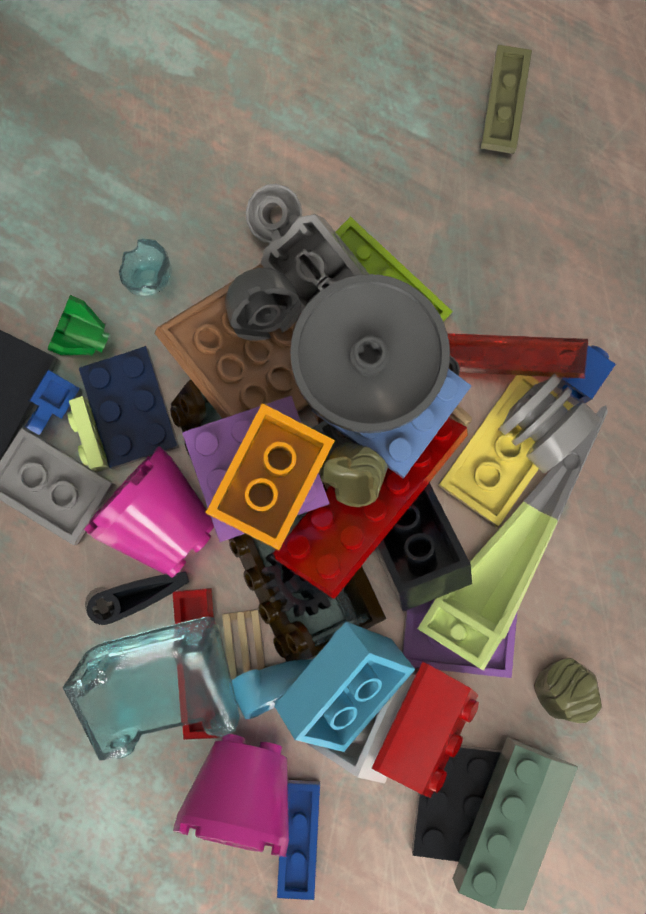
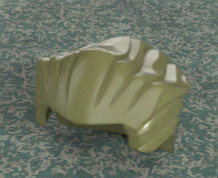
[320,442,388,507]
[534,658,602,723]

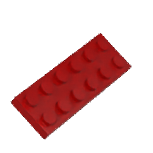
[273,417,468,599]

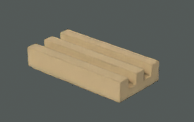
[222,609,266,682]

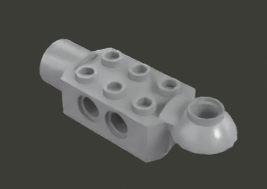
[246,184,369,313]

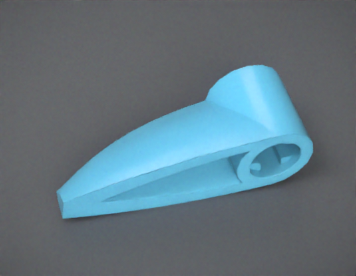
[229,659,312,720]

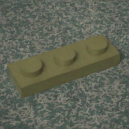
[480,45,532,154]

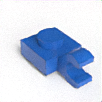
[25,370,80,435]

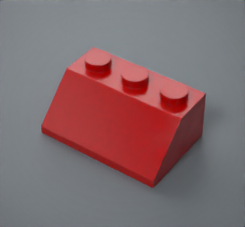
[371,661,479,798]

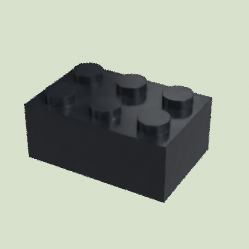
[375,482,472,612]

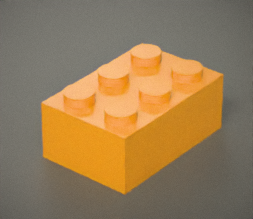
[205,403,335,550]

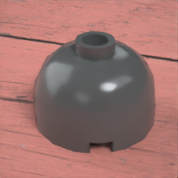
[225,268,302,341]

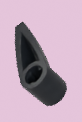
[85,572,189,625]

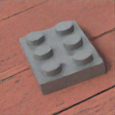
[0,428,115,545]

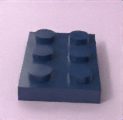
[79,346,179,469]

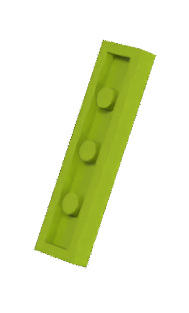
[335,216,453,322]

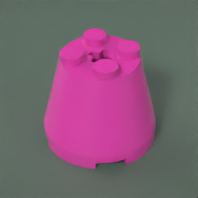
[83,446,214,578]
[173,733,289,857]

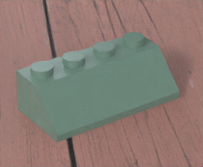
[452,737,578,911]

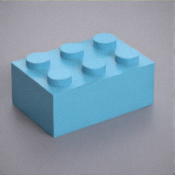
[274,621,415,752]

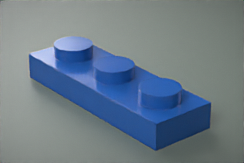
[277,780,320,900]

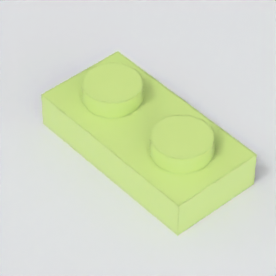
[67,396,109,472]

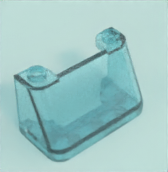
[62,617,240,761]

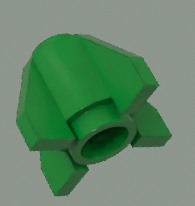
[47,295,110,356]

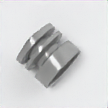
[498,374,601,473]

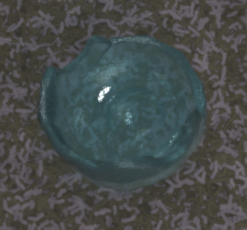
[119,238,172,296]

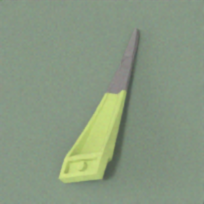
[417,405,608,670]

